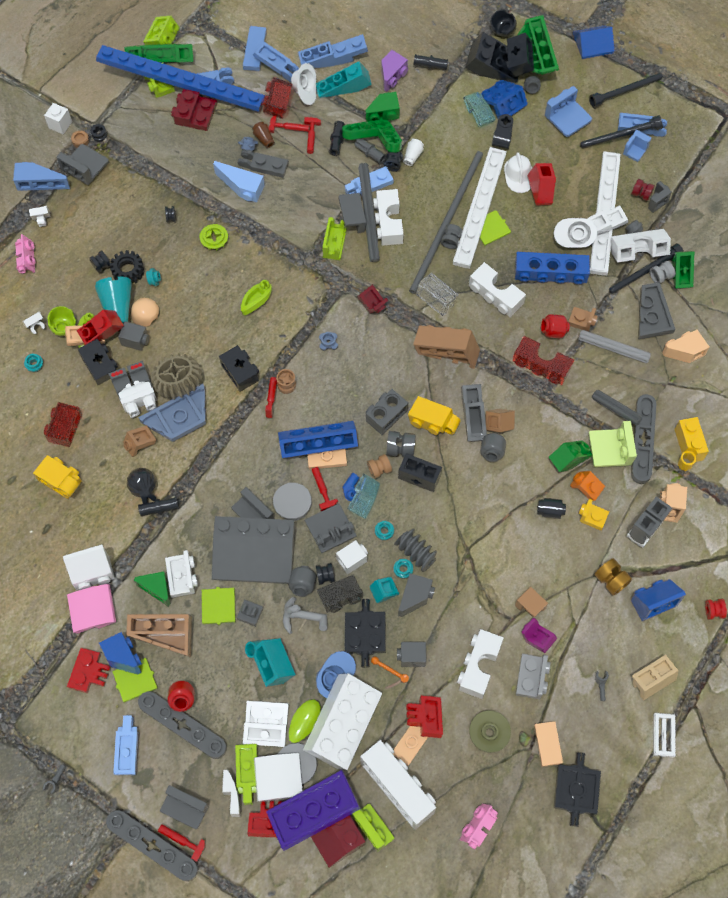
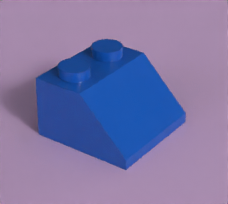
[631,579,686,621]

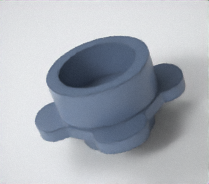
[238,137,258,150]
[319,332,338,350]

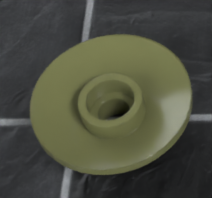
[469,710,511,753]

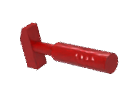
[269,116,310,133]
[304,117,321,154]
[265,377,277,418]
[311,467,338,511]
[158,824,205,862]

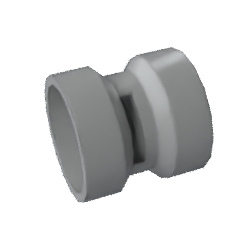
[650,261,675,284]

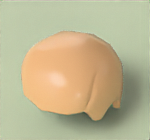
[131,297,159,326]

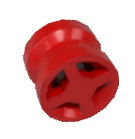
[705,598,727,620]

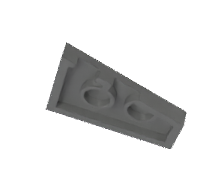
[639,282,675,339]

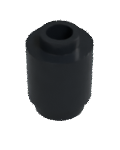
[537,498,566,519]

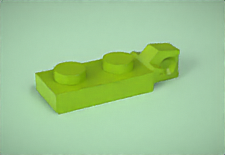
[235,744,257,805]

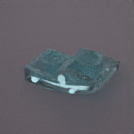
[463,92,496,127]
[347,473,380,519]

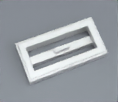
[653,713,675,758]

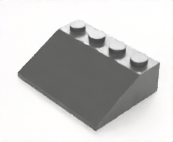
[212,516,295,584]

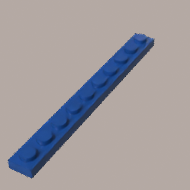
[96,45,264,112]

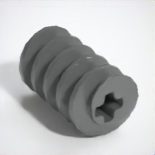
[394,529,437,572]

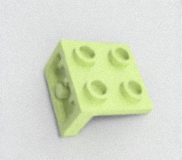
[589,421,637,467]

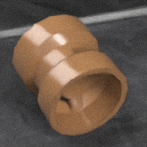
[276,369,296,394]
[367,454,392,479]

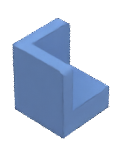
[623,130,651,162]

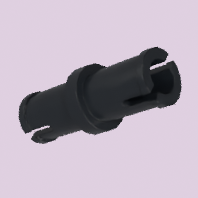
[413,54,448,70]
[329,121,345,156]
[138,496,179,517]

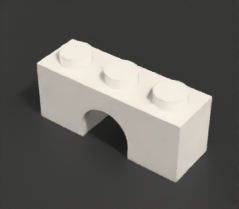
[373,189,403,246]
[611,229,671,262]
[469,262,526,317]
[457,629,503,699]

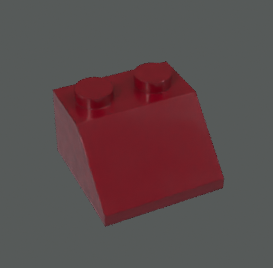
[311,815,366,868]

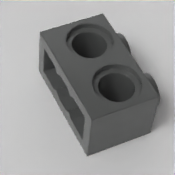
[366,389,408,435]

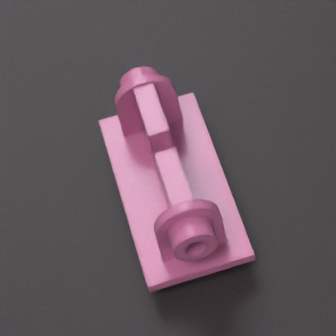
[15,234,35,273]
[459,804,498,850]

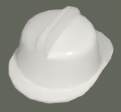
[291,63,316,105]
[504,153,532,193]
[554,218,597,248]

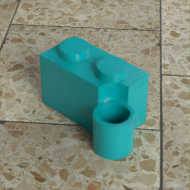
[245,638,296,687]

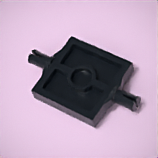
[345,599,386,668]
[554,752,601,827]

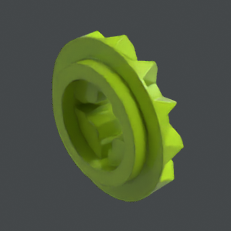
[200,224,228,250]

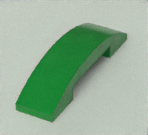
[124,44,194,62]

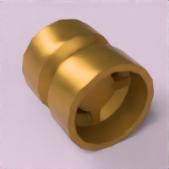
[594,558,633,596]

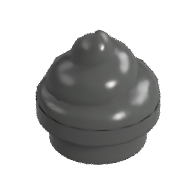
[524,76,541,94]
[625,219,643,234]

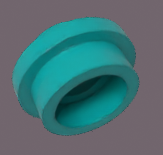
[146,268,161,286]
[24,354,43,372]
[375,521,394,540]
[393,559,413,579]

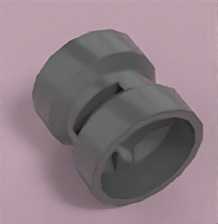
[441,224,463,249]

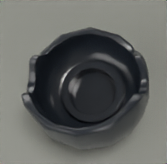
[490,9,517,37]

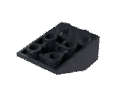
[465,32,519,83]

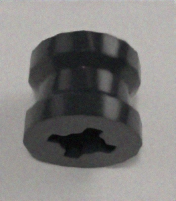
[384,151,403,172]
[89,250,110,273]
[316,563,335,585]

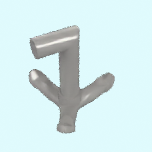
[283,597,327,634]

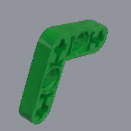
[342,119,402,152]

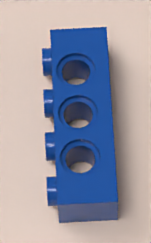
[515,252,590,284]
[278,421,358,458]

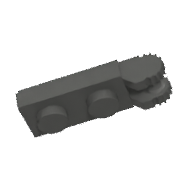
[238,149,289,178]

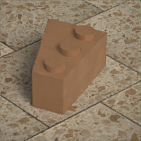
[413,325,480,369]
[126,614,192,658]

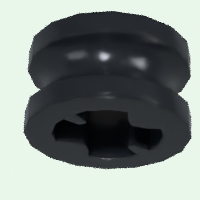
[90,124,107,142]
[165,206,176,223]

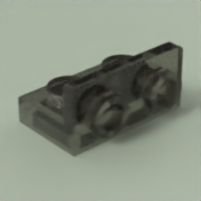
[317,574,363,613]

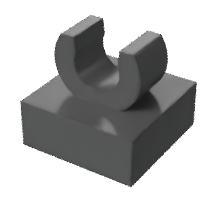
[237,600,263,627]

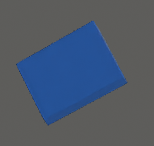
[573,25,614,59]

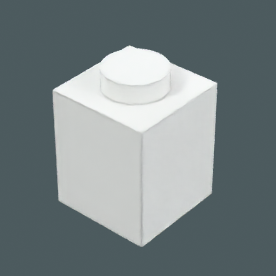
[44,103,72,134]
[336,540,368,575]

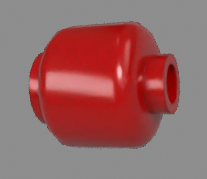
[541,314,570,339]
[167,681,195,712]

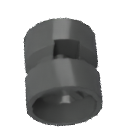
[386,431,416,457]

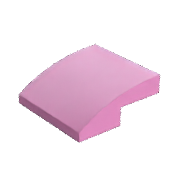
[67,584,116,634]

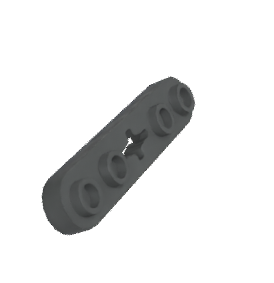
[631,394,656,484]
[138,691,227,759]
[106,810,198,881]

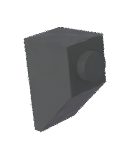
[398,573,435,617]

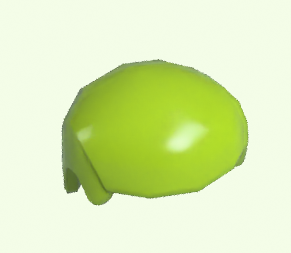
[47,306,76,336]

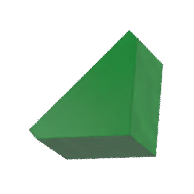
[671,251,695,288]
[134,571,171,607]

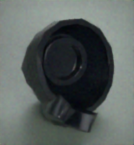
[127,468,157,504]

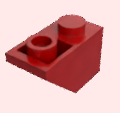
[527,163,556,205]
[77,309,124,345]

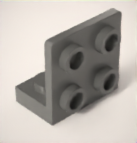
[57,144,109,185]

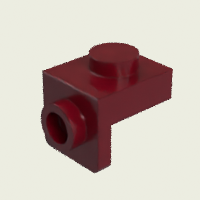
[357,284,389,313]

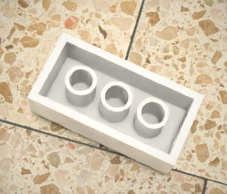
[303,673,382,770]
[360,740,436,830]

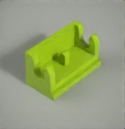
[322,217,347,260]

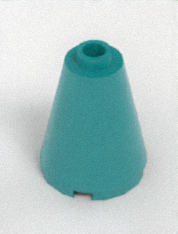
[95,277,132,330]

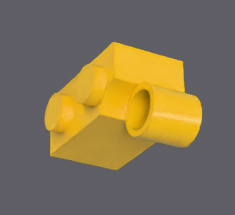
[408,396,461,435]
[674,417,709,471]
[33,455,82,499]

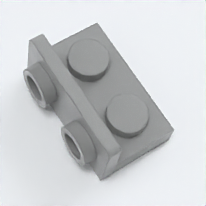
[515,654,551,700]

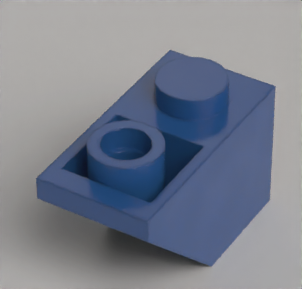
[99,632,142,675]

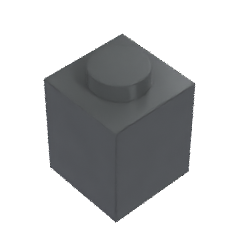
[118,321,149,351]
[397,642,426,667]

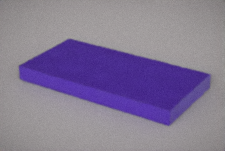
[266,770,361,851]

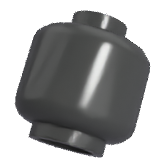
[480,433,506,462]
[288,566,316,597]

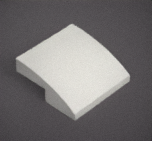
[243,700,289,747]
[254,753,302,802]

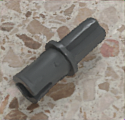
[354,138,386,164]

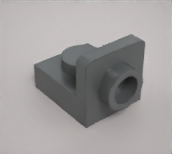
[648,181,672,213]

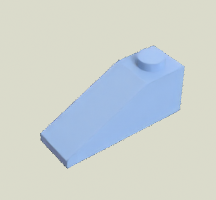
[213,161,265,202]

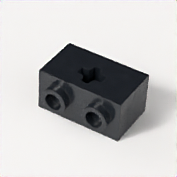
[506,32,534,76]
[78,338,118,385]
[219,345,259,392]
[398,453,442,492]

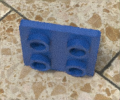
[477,80,528,118]

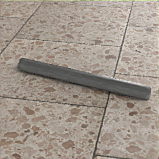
[358,163,380,262]

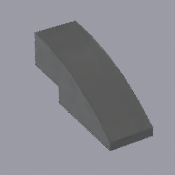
[461,384,487,441]

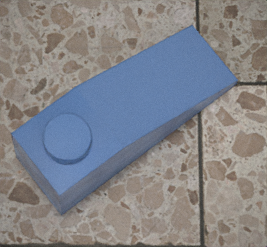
[13,162,70,191]

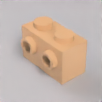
[660,483,687,523]

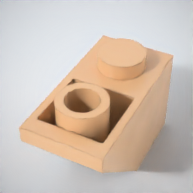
[662,330,709,363]

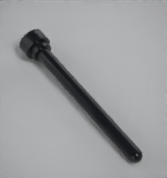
[589,73,663,108]
[580,115,663,148]
[609,243,684,294]

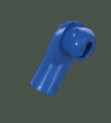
[342,473,360,501]

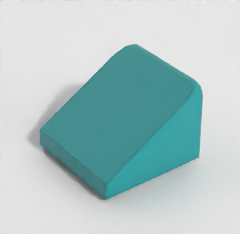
[370,577,399,603]

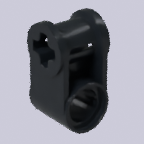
[492,114,513,149]

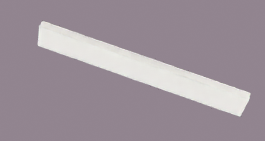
[453,147,507,269]
[589,152,621,276]

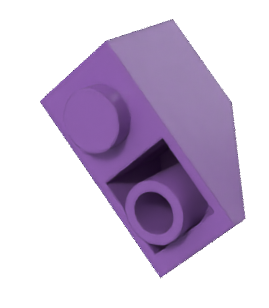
[381,50,408,92]

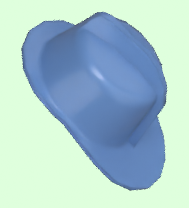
[316,651,356,698]

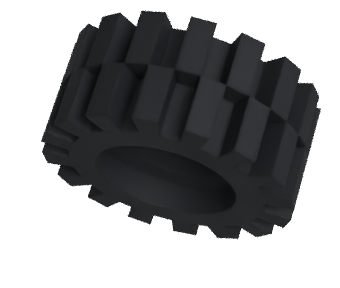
[110,250,144,284]

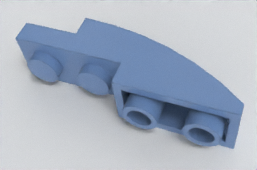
[298,34,368,68]

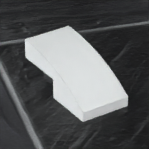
[587,206,628,234]
[223,770,241,817]

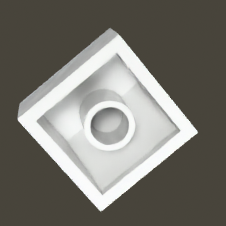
[63,545,115,590]

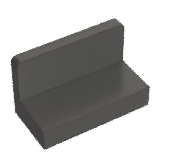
[338,193,366,233]
[232,487,274,519]
[160,785,209,830]

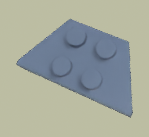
[138,384,206,442]

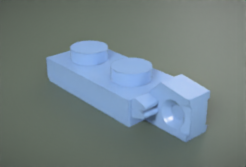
[345,167,394,195]
[113,716,138,775]

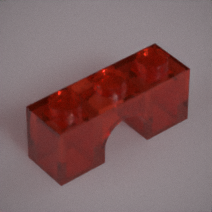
[512,336,574,385]

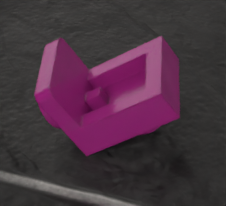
[522,618,557,653]

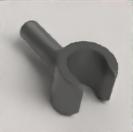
[595,671,609,701]
[43,765,65,794]

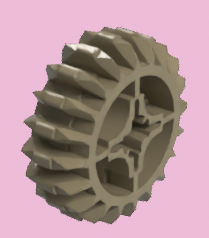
[151,353,202,400]

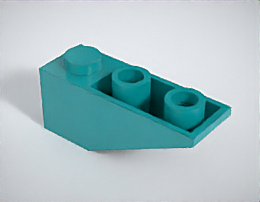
[316,61,372,98]

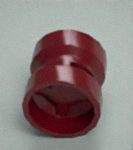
[631,178,655,202]

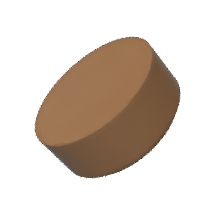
[71,130,89,148]

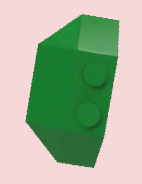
[518,15,559,74]

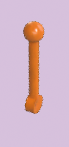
[371,657,409,683]

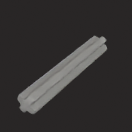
[579,330,651,363]

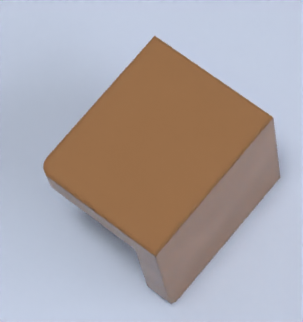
[486,409,515,432]
[515,587,548,617]

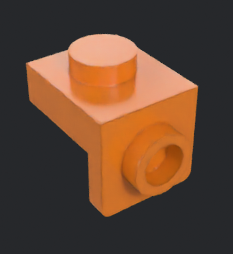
[570,471,606,501]

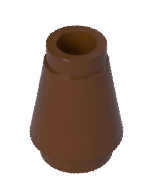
[252,121,275,148]

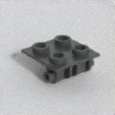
[304,503,357,553]

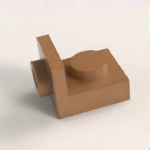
[569,307,598,332]
[123,426,156,457]

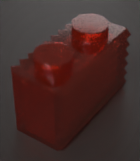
[261,77,292,119]
[44,402,82,447]

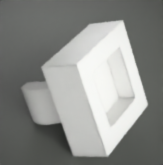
[29,206,51,227]
[22,312,45,334]

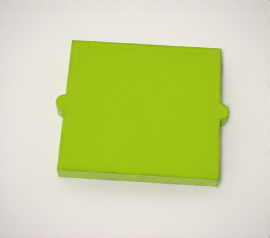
[480,210,511,246]
[201,587,236,625]
[112,658,158,703]

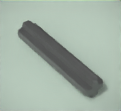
[592,390,642,425]

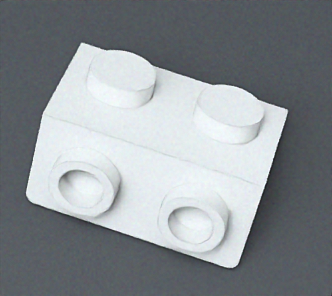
[165,550,198,598]

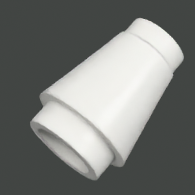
[403,139,424,166]

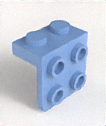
[545,86,592,137]

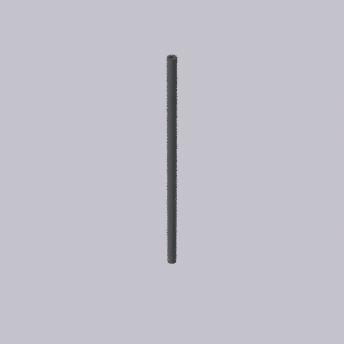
[409,151,483,294]

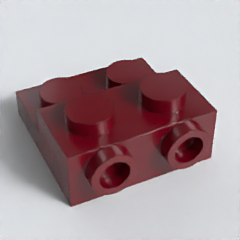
[171,89,217,131]

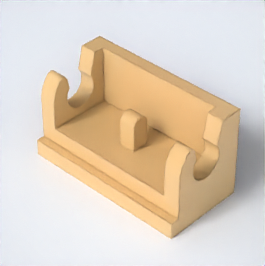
[632,655,679,701]

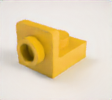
[579,499,610,531]

